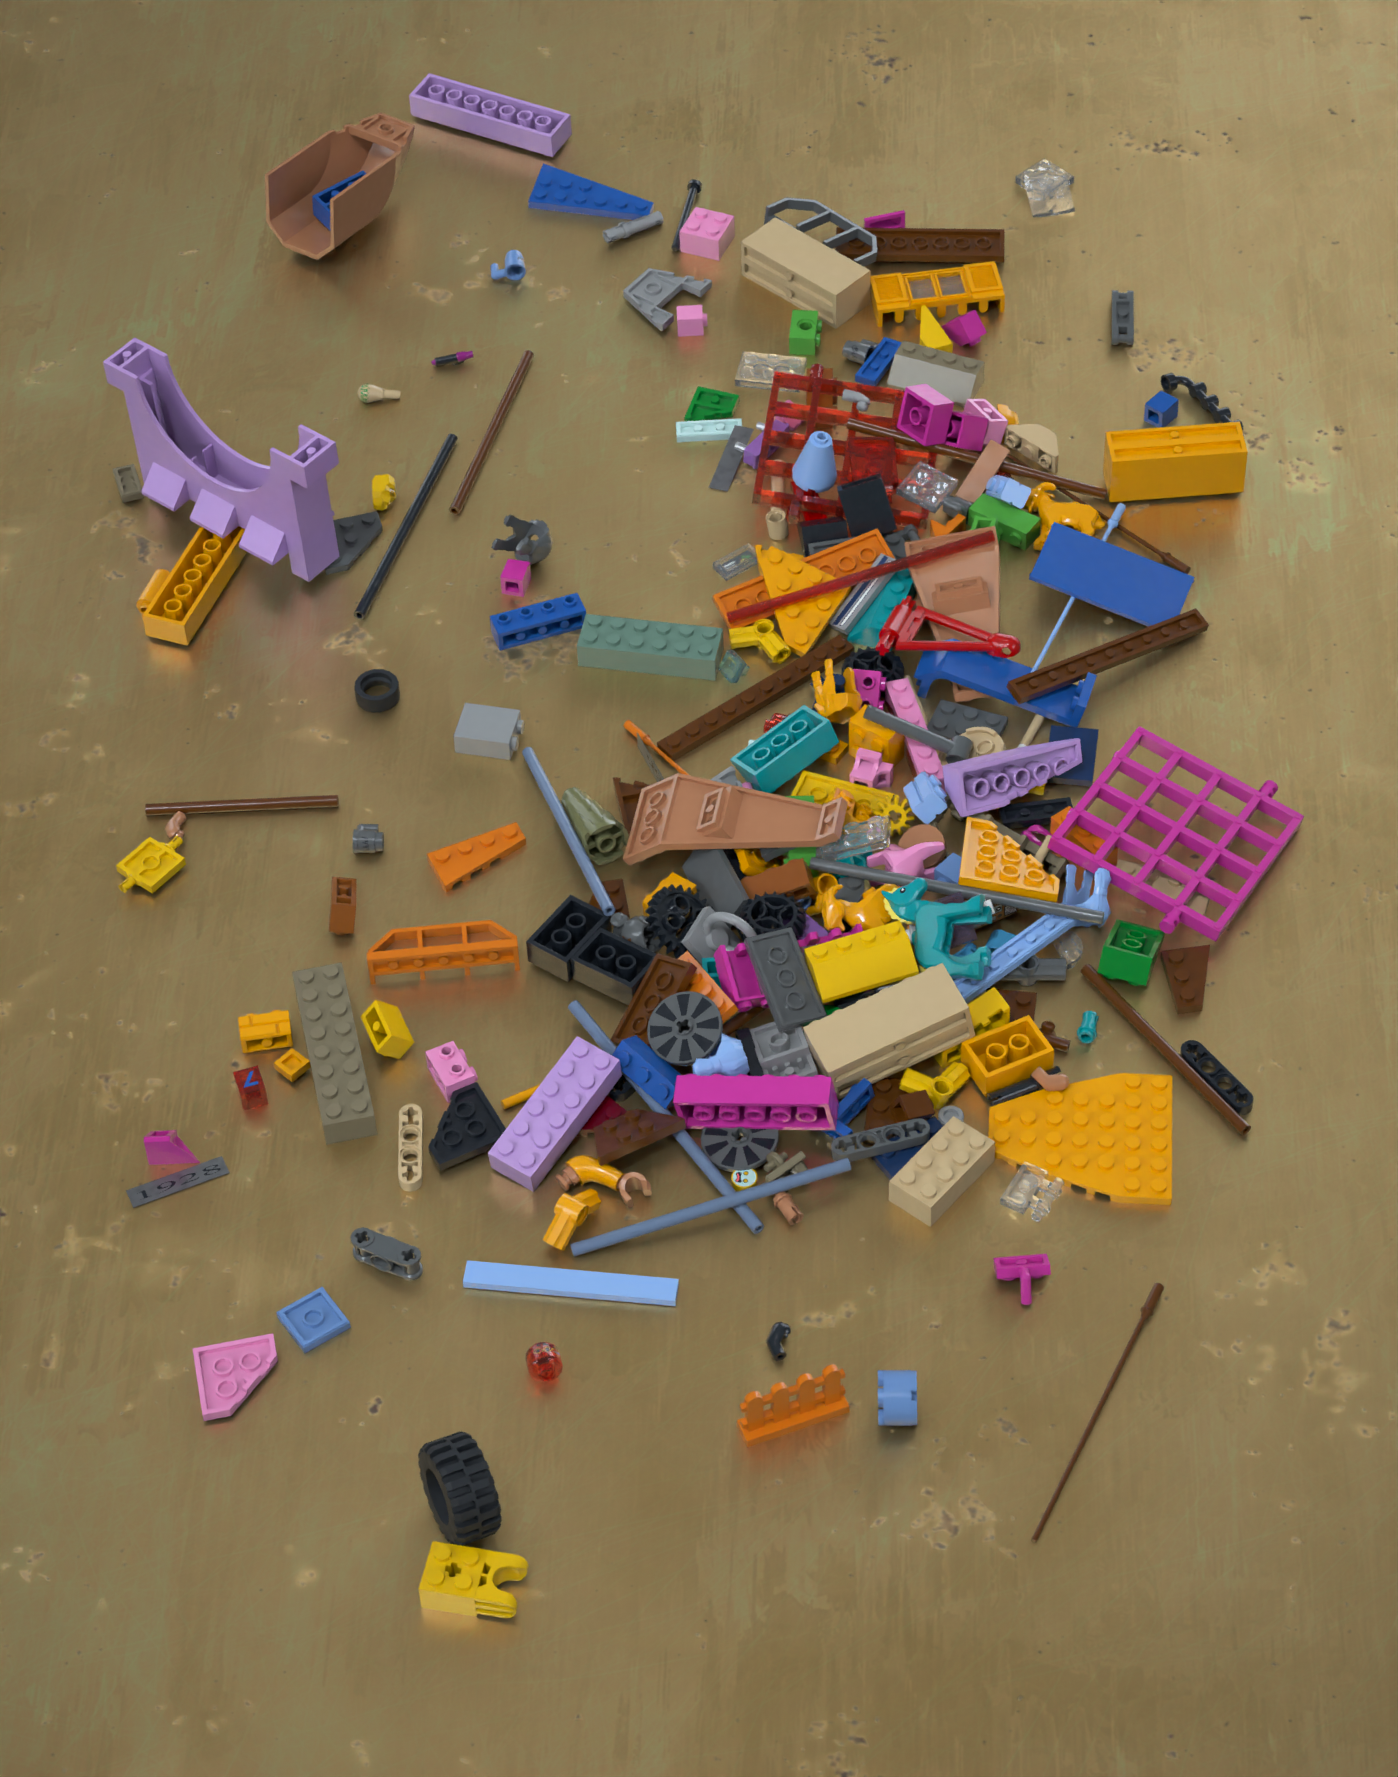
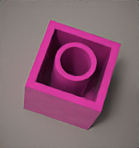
[943,410,989,451]

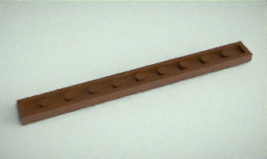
[1006,608,1209,704]
[657,634,855,761]

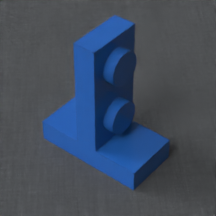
[822,1078,874,1139]

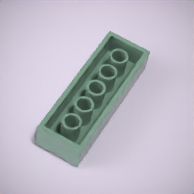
[577,614,724,681]

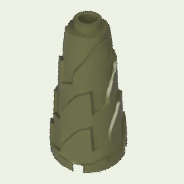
[561,787,629,865]

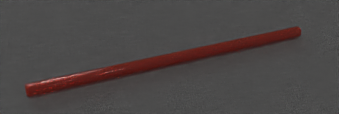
[726,530,995,624]

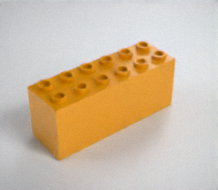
[1103,422,1248,502]

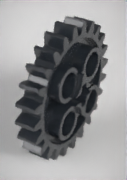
[645,884,713,960]

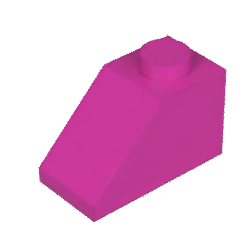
[941,310,987,346]

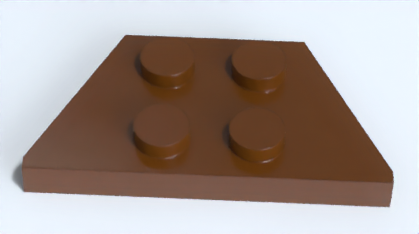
[613,777,652,835]
[593,1109,686,1166]

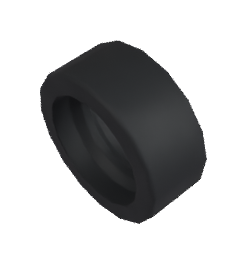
[354,669,400,713]

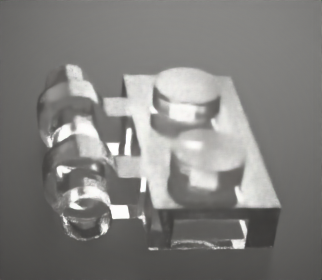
[1000,1161,1064,1222]

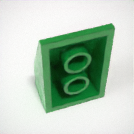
[1097,919,1165,986]

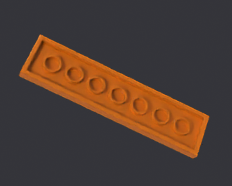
[713,528,895,629]

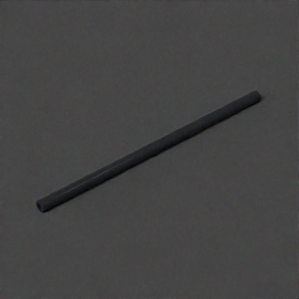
[354,434,458,620]

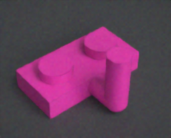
[993,1254,1051,1305]

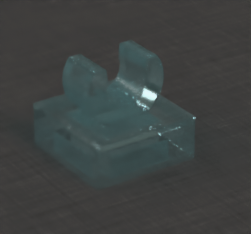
[718,650,750,683]

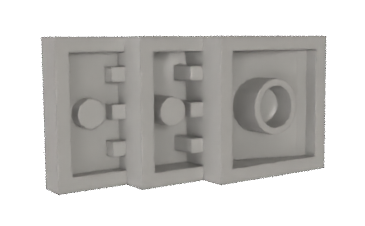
[750,1021,818,1077]

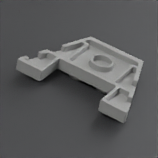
[623,268,712,331]

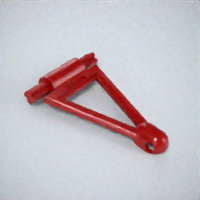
[875,596,1021,658]

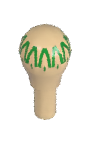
[358,384,400,403]

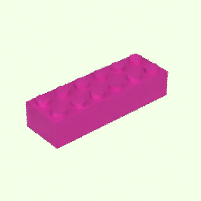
[673,1074,839,1130]

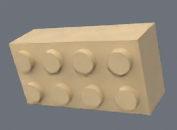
[889,1116,995,1227]

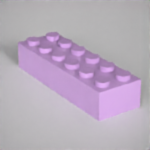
[488,1036,622,1192]

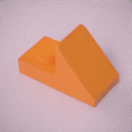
[930,513,966,538]

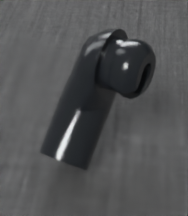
[766,1322,791,1361]

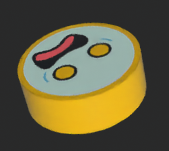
[731,1169,758,1192]

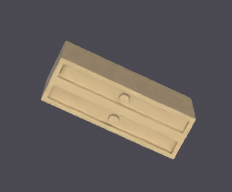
[741,217,870,329]
[803,963,975,1100]

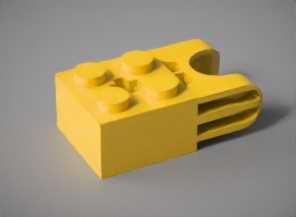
[418,1541,529,1618]

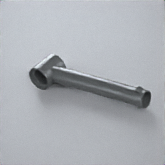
[863,705,973,764]

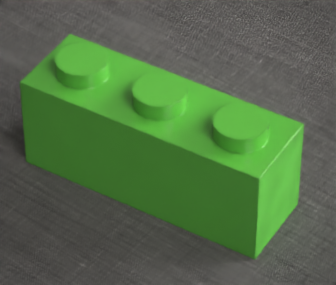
[968,493,1041,551]

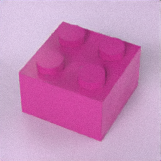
[897,384,954,446]

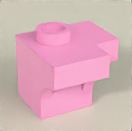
[850,747,893,789]

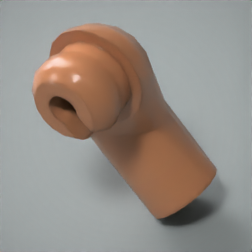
[165,811,186,839]
[1031,1066,1069,1091]

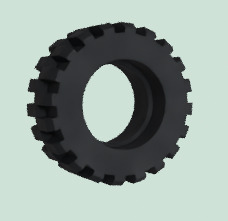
[418,1431,502,1546]

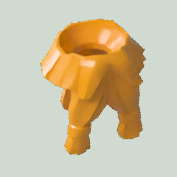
[811,659,862,724]

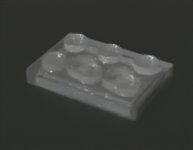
[735,351,807,393]
[816,815,891,861]

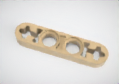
[398,1104,423,1192]

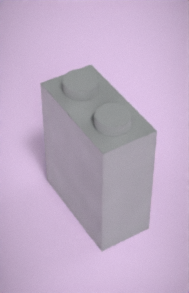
[453,703,524,760]

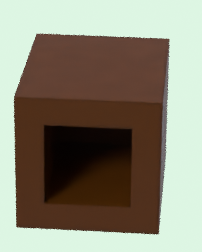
[889,1090,935,1123]

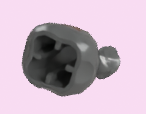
[610,912,662,954]

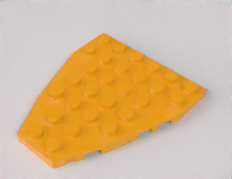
[988,1073,1172,1205]

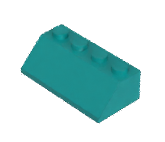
[847,566,917,651]
[730,705,839,794]

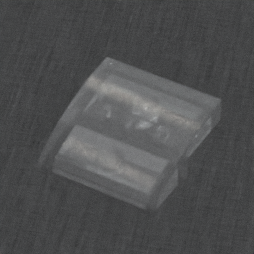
[1024,172,1075,217]

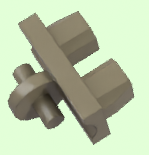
[762,1151,809,1194]

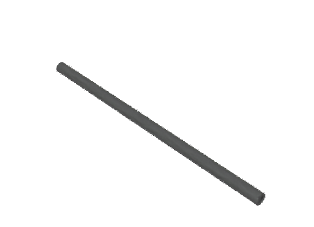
[809,857,1104,924]

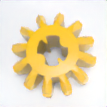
[873,794,915,836]

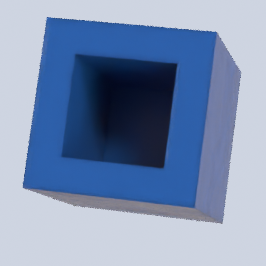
[1144,390,1179,428]

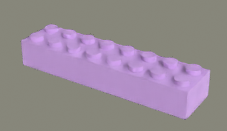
[409,73,572,157]

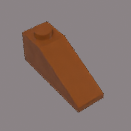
[329,877,357,935]

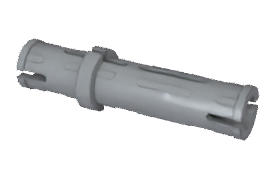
[603,211,664,243]

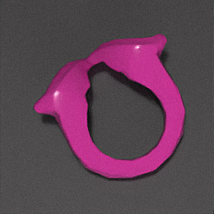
[1020,825,1052,851]

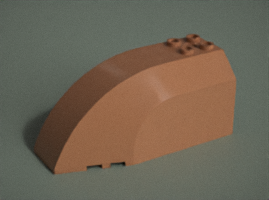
[265,113,415,260]

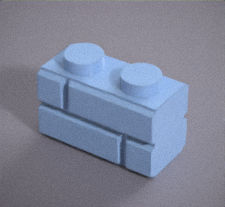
[986,475,1031,509]
[903,771,947,824]

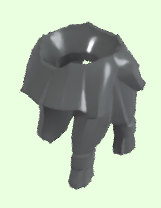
[492,515,553,566]

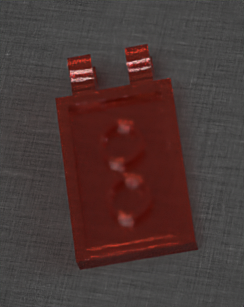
[848,437,899,504]

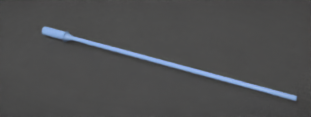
[1030,503,1126,673]

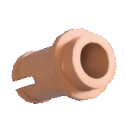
[773,1191,804,1225]

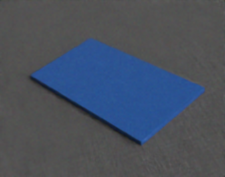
[1029,522,1194,627]

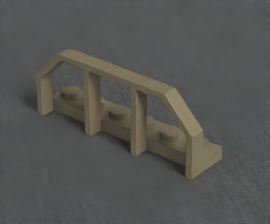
[930,794,1070,897]

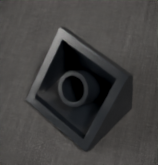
[797,516,848,558]

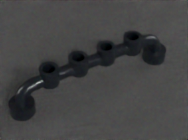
[1161,373,1244,436]

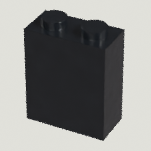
[837,473,897,537]

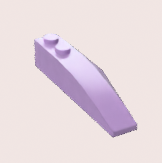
[942,738,1082,817]

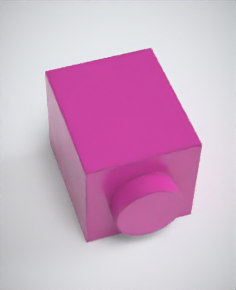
[500,559,531,597]

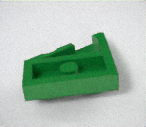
[684,386,740,421]

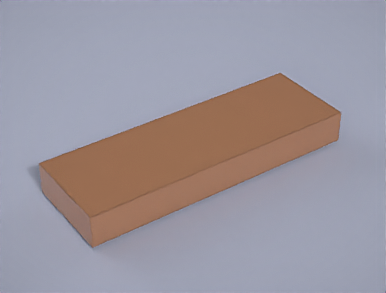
[955,439,1010,503]

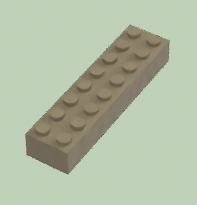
[292,962,377,1145]

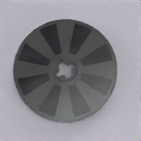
[647,991,723,1065]
[701,1127,779,1172]

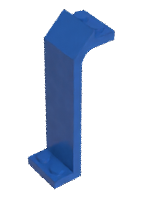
[914,638,1097,727]

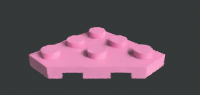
[192,1333,278,1421]

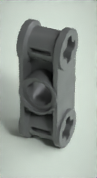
[351,1227,423,1281]

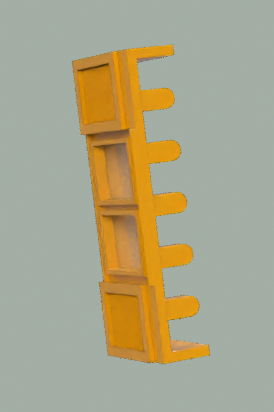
[870,261,1005,327]

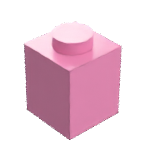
[676,305,707,337]

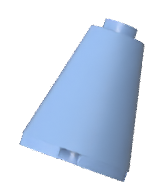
[792,431,837,493]

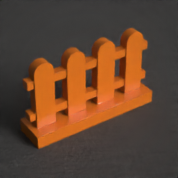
[737,1364,850,1448]

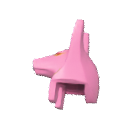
[866,842,945,887]

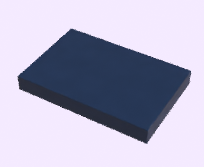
[1046,725,1099,787]

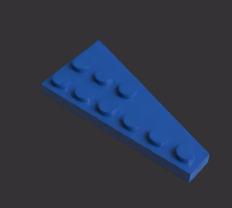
[528,163,654,220]

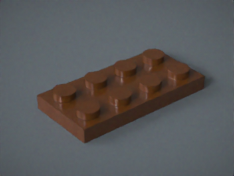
[610,953,697,1050]

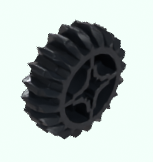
[841,646,904,698]
[739,891,806,940]

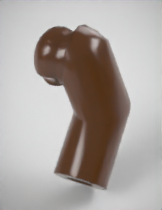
[1039,1021,1071,1053]

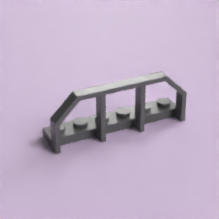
[764,197,877,267]

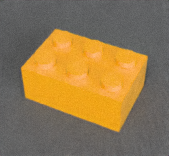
[961,1015,1054,1097]

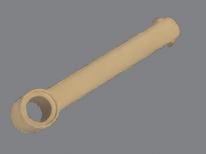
[766,459,789,540]

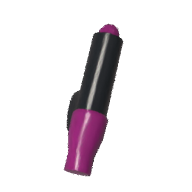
[431,351,474,366]

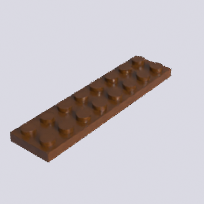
[835,227,1005,263]

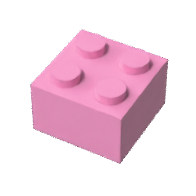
[679,207,735,261]

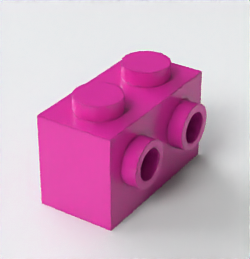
[853,669,886,711]

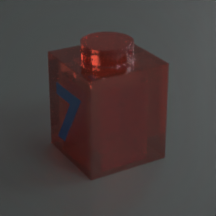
[233,1065,268,1111]

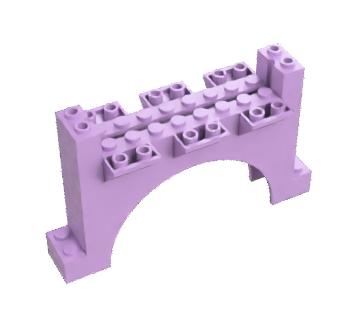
[103,338,339,582]

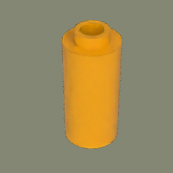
[136,569,170,615]

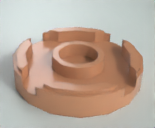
[898,824,947,869]

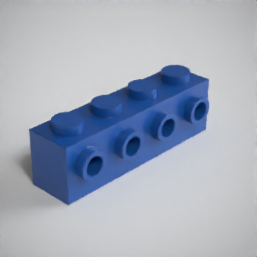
[490,593,586,651]

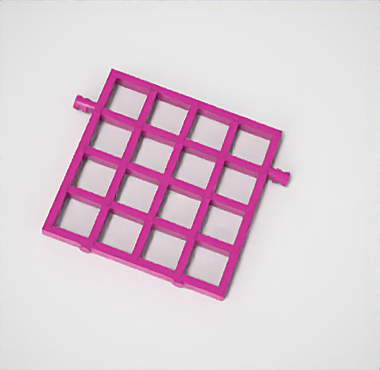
[1047,726,1304,942]

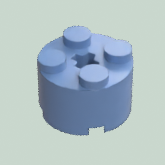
[878,1370,917,1426]

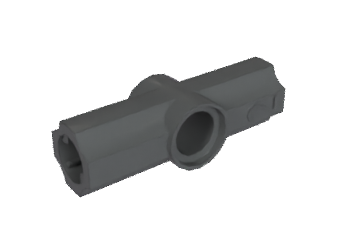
[999,955,1066,986]

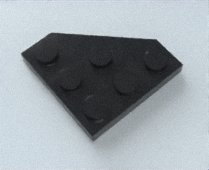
[428,1082,506,1171]

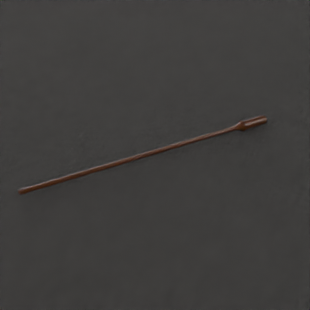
[1007,453,1191,574]
[1031,1283,1164,1543]

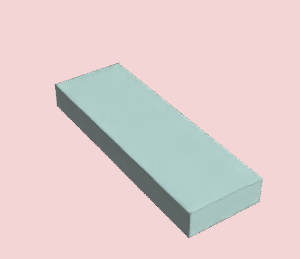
[676,418,742,442]

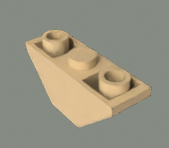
[1004,424,1059,474]

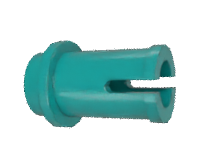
[1077,1011,1099,1043]

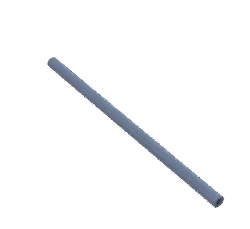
[522,747,615,916]
[570,1158,851,1257]

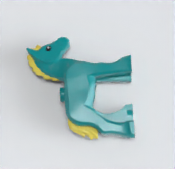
[881,878,992,981]

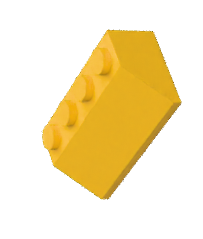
[804,920,919,1003]

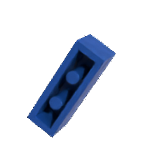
[612,1035,681,1109]

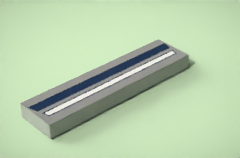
[828,553,901,635]

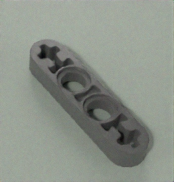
[831,1118,930,1162]

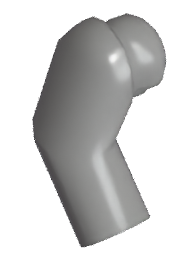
[842,389,870,412]

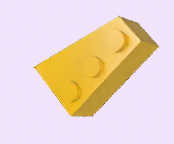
[933,987,1010,1069]

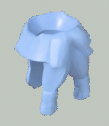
[1060,864,1111,928]
[682,1033,750,1076]

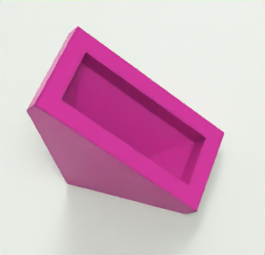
[864,210,905,228]

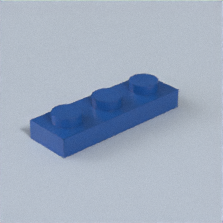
[855,337,902,388]

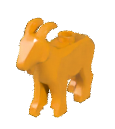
[1022,482,1106,550]
[822,884,915,931]

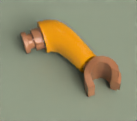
[555,1155,652,1209]

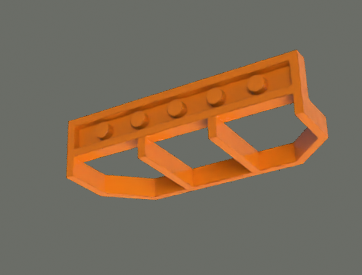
[367,920,520,984]

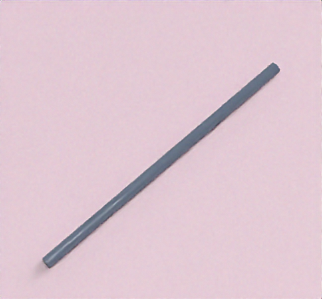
[568,1000,764,1234]

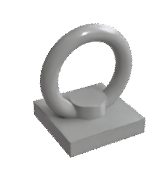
[681,906,757,965]

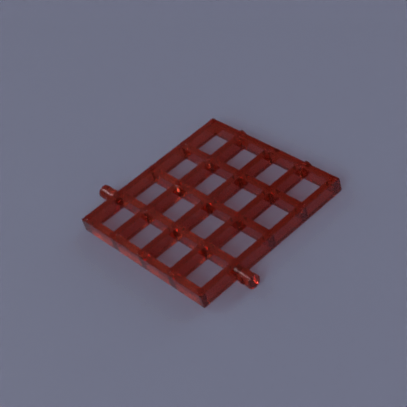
[752,364,937,529]

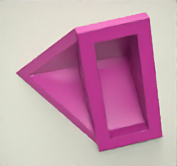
[144,1130,200,1165]

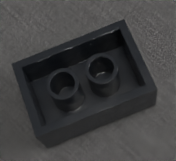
[526,895,612,982]
[571,927,656,1005]

